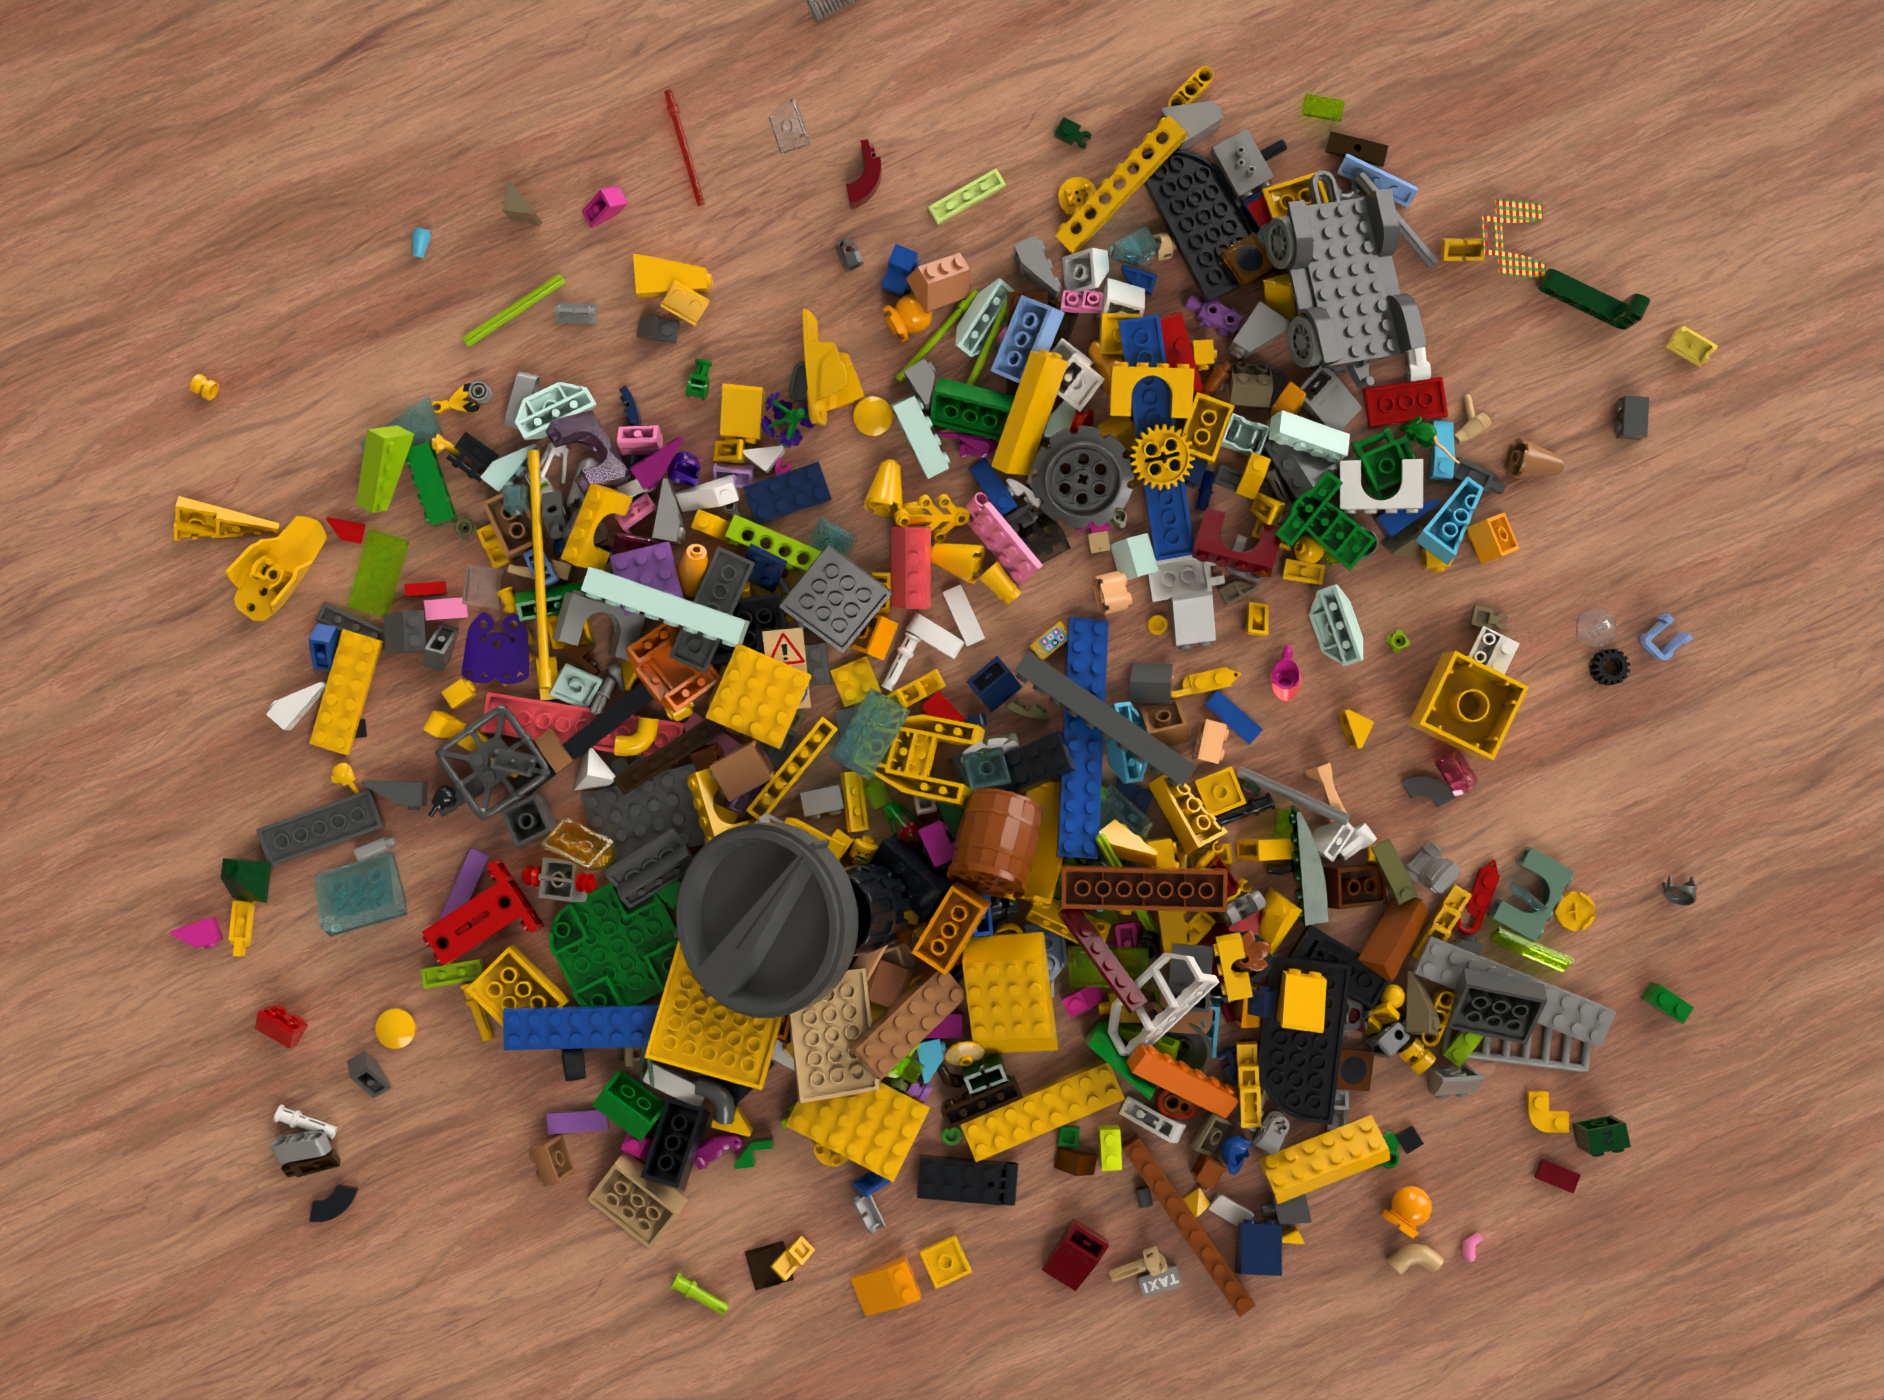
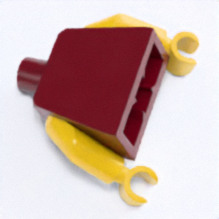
[1195,840,1251,904]

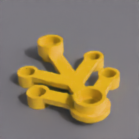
[894,494,970,543]

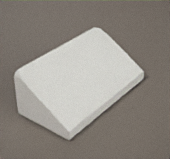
[1208,1191,1254,1227]

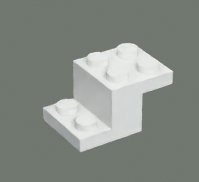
[1053,338,1105,412]

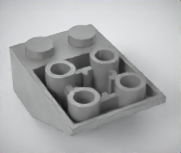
[1013,235,1061,301]
[1300,365,1362,431]

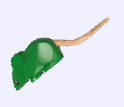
[1400,416,1460,464]

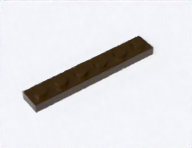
[613,718,726,795]

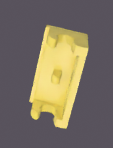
[1666,326,1718,367]

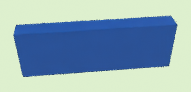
[1204,690,1263,745]

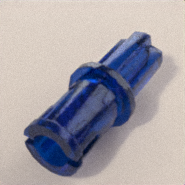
[1195,471,1215,511]

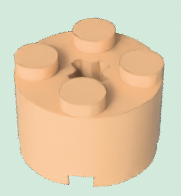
[1092,571,1132,615]

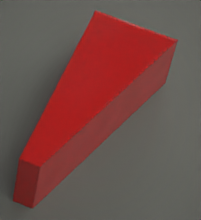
[404,581,447,598]

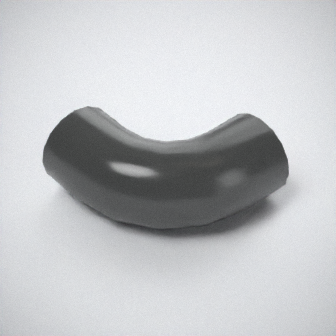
[695,1075,735,1124]

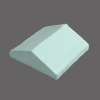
[1110,533,1159,581]
[549,663,603,708]

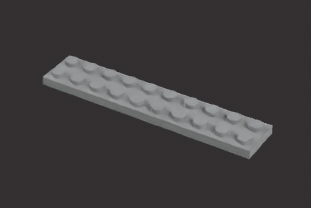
[1413,935,1617,1048]

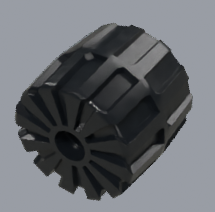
[843,864,910,957]

